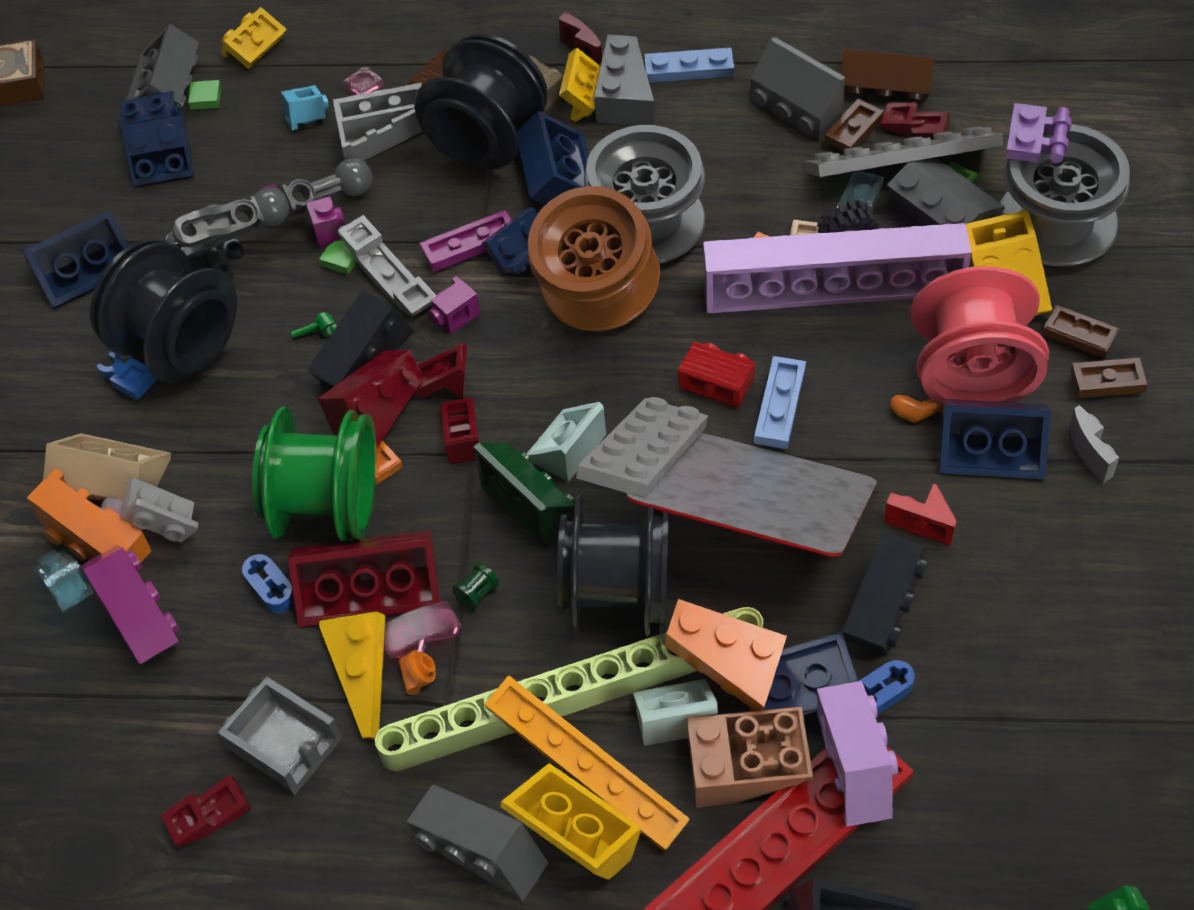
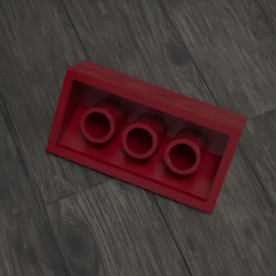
[287,530,441,627]

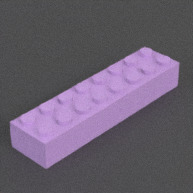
[703,223,972,313]

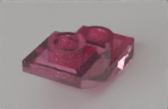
[384,601,462,659]

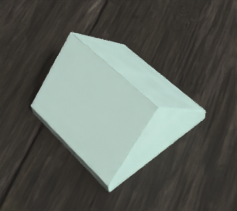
[527,402,606,482]
[633,679,718,746]

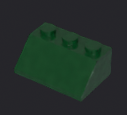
[474,443,575,549]

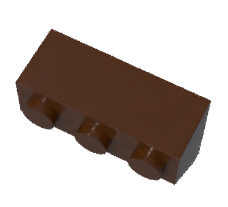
[841,48,935,100]

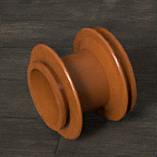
[528,186,660,331]

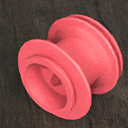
[910,266,1049,403]

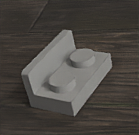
[120,477,199,543]

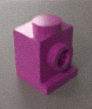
[306,196,345,249]
[428,276,480,334]

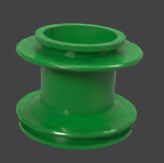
[252,406,377,543]

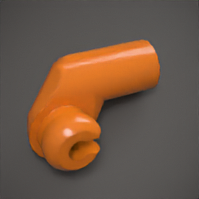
[890,395,941,423]

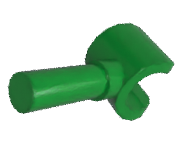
[291,312,337,339]

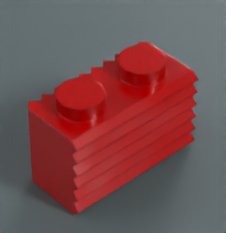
[678,341,756,408]

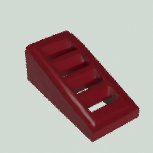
[440,397,480,464]

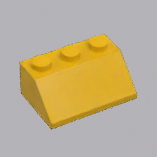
[500,763,642,880]

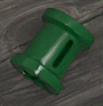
[452,563,499,610]

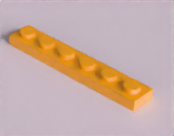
[484,676,690,852]

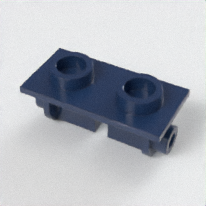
[118,91,182,128]

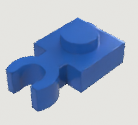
[97,352,158,400]

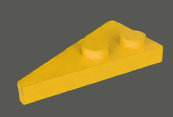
[319,612,385,741]

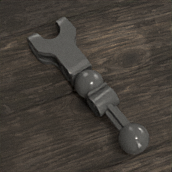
[166,158,373,258]

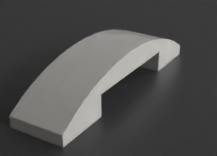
[338,215,436,317]

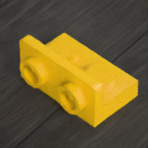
[220,7,287,69]
[559,48,601,122]

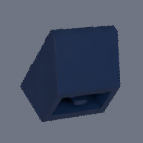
[120,116,194,186]

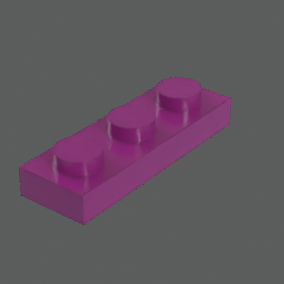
[419,210,511,272]

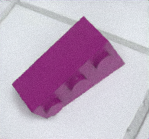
[79,545,180,664]

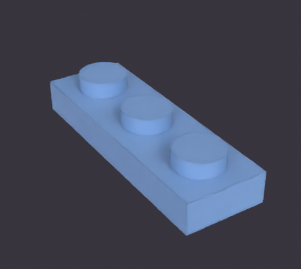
[645,48,734,83]
[754,356,806,449]

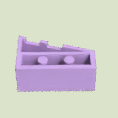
[817,681,898,827]

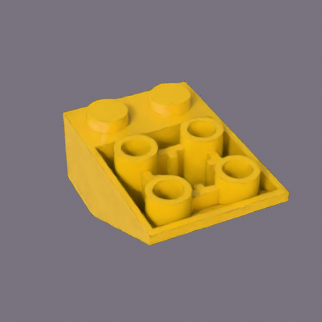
[966,210,1052,316]

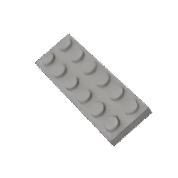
[806,126,1004,177]
[576,397,708,498]

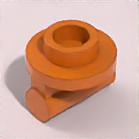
[399,650,436,695]

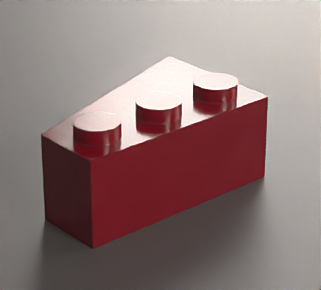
[318,349,423,448]

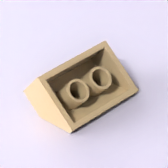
[43,433,171,506]

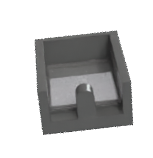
[217,677,343,796]

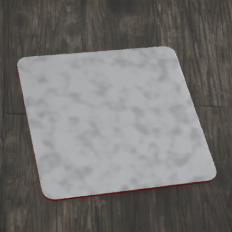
[626,433,877,556]

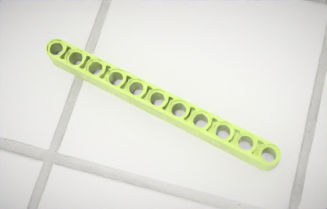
[375,607,763,771]

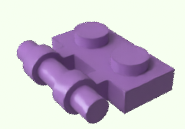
[1005,103,1072,163]

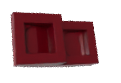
[558,12,602,66]
[881,103,950,140]
[161,775,252,847]

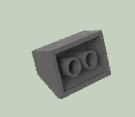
[126,24,199,107]
[750,37,845,141]
[887,157,1005,226]

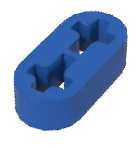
[242,554,295,613]
[859,660,915,715]

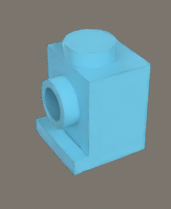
[281,85,329,130]

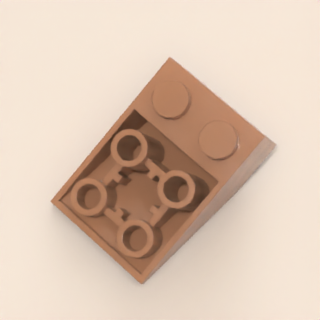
[687,707,813,808]

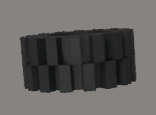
[817,199,880,233]

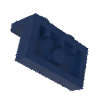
[482,207,538,275]

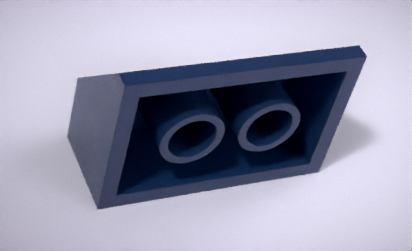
[516,111,589,205]
[22,210,128,307]
[939,399,1051,479]

